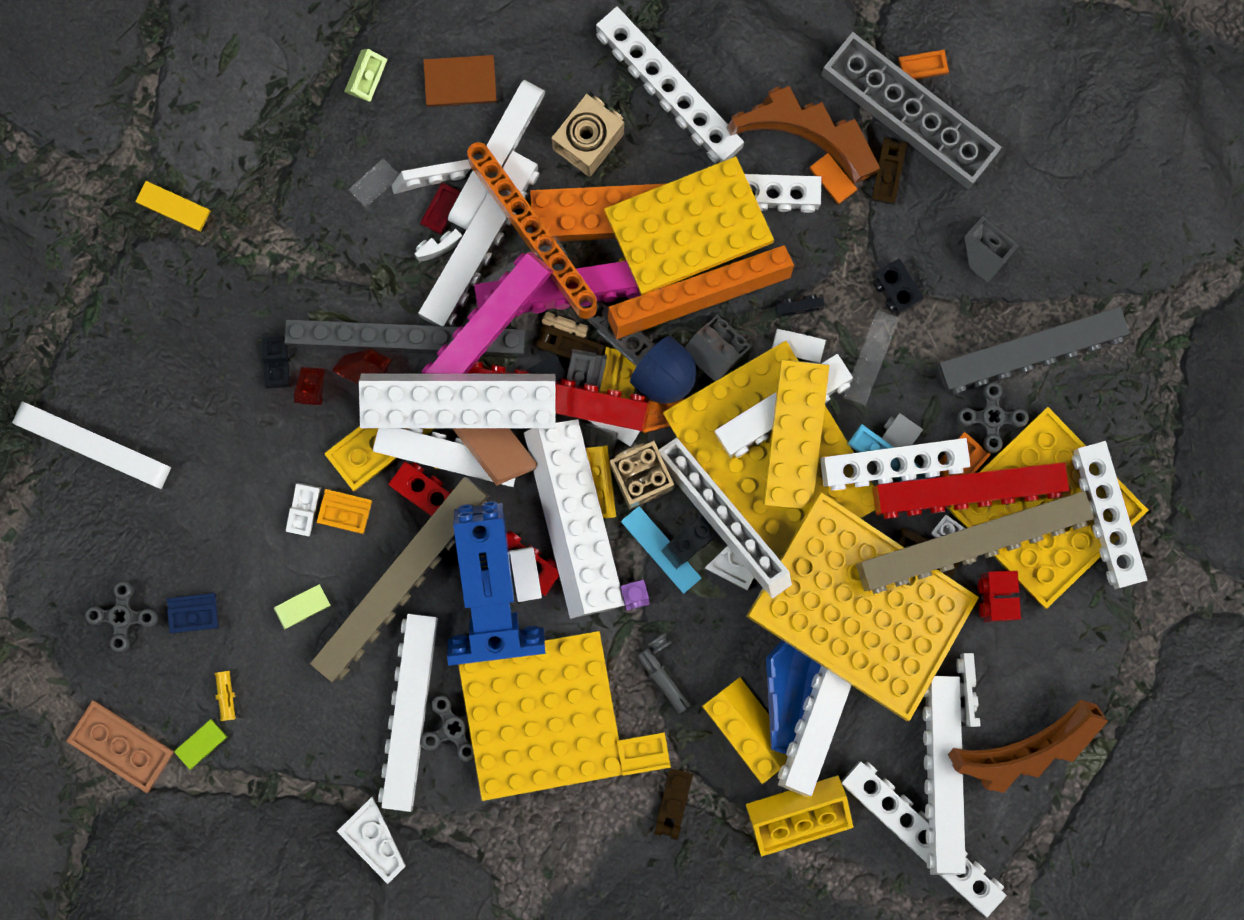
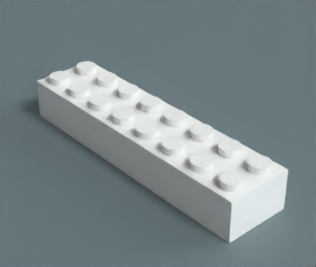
[359,374,555,428]
[524,419,625,619]

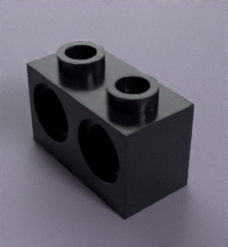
[872,258,924,317]
[661,516,718,570]

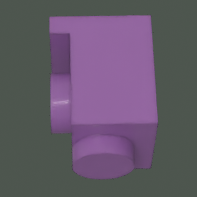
[620,580,650,611]

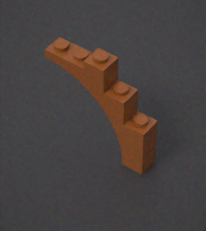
[726,86,880,184]
[948,699,1108,793]

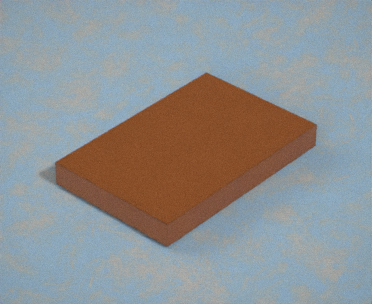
[424,55,497,107]

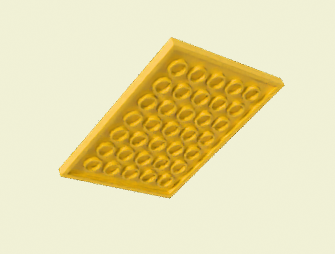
[663,341,875,560]
[746,493,979,721]

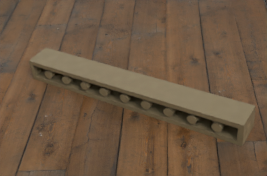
[310,477,489,682]
[856,491,1094,594]

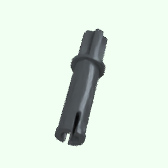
[638,649,691,714]

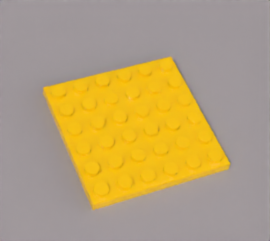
[946,407,1148,609]
[458,631,623,801]

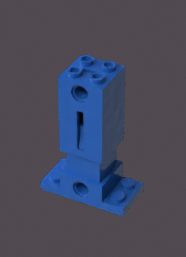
[447,501,546,666]

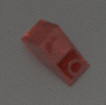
[332,349,391,385]

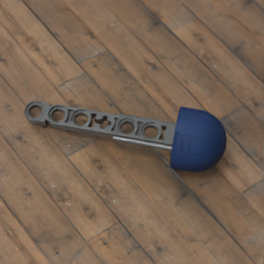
[553,264,696,404]

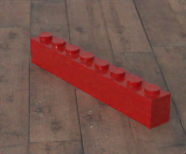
[467,361,651,431]
[872,462,1069,519]

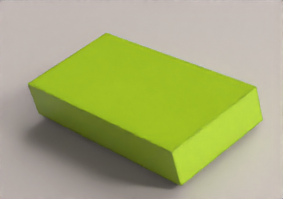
[174,719,227,770]

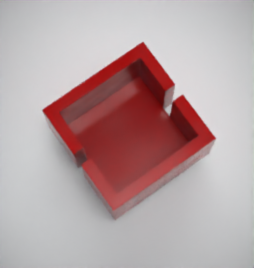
[978,571,1021,623]

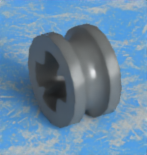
[648,633,672,655]

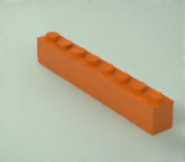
[607,245,794,339]

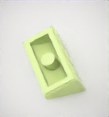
[344,49,388,102]

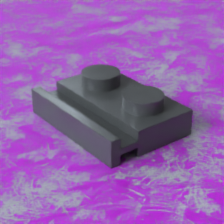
[566,349,607,390]

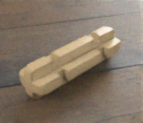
[542,312,588,338]

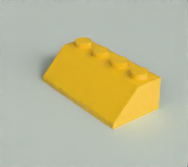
[702,677,788,784]
[746,775,854,857]

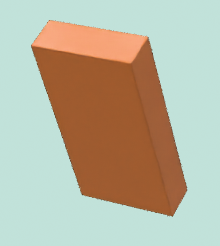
[898,49,949,80]
[809,153,857,205]

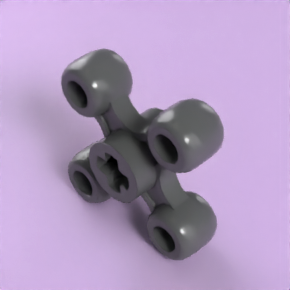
[956,382,1029,454]
[85,581,159,653]
[421,695,474,762]

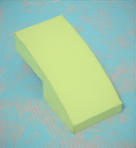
[274,584,331,630]

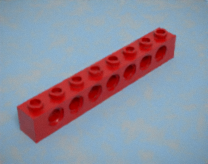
[388,462,560,597]

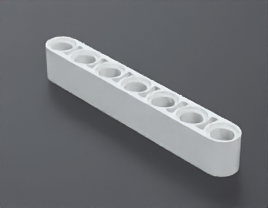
[448,80,545,230]
[12,401,171,489]

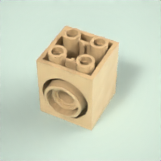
[552,94,624,178]
[610,441,674,510]

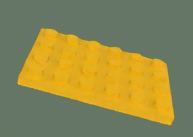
[604,157,774,295]

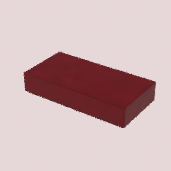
[420,182,461,235]

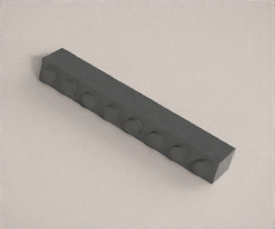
[937,307,1130,395]

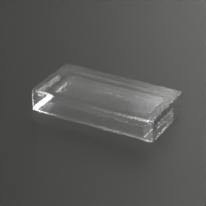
[349,158,399,208]

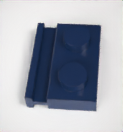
[167,593,219,634]

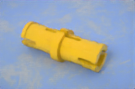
[214,671,236,721]

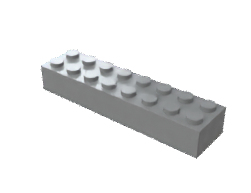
[821,32,1002,190]

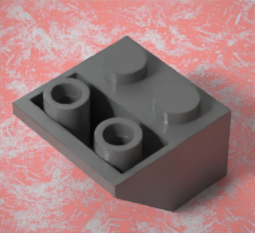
[684,315,752,381]

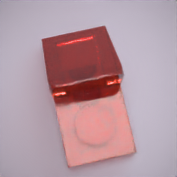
[294,367,325,405]

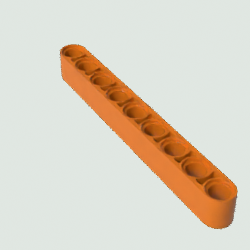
[467,142,597,319]

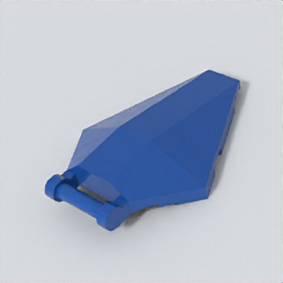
[766,640,821,754]

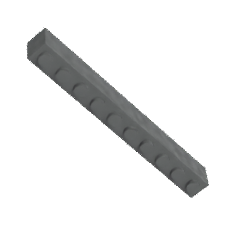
[285,320,526,358]

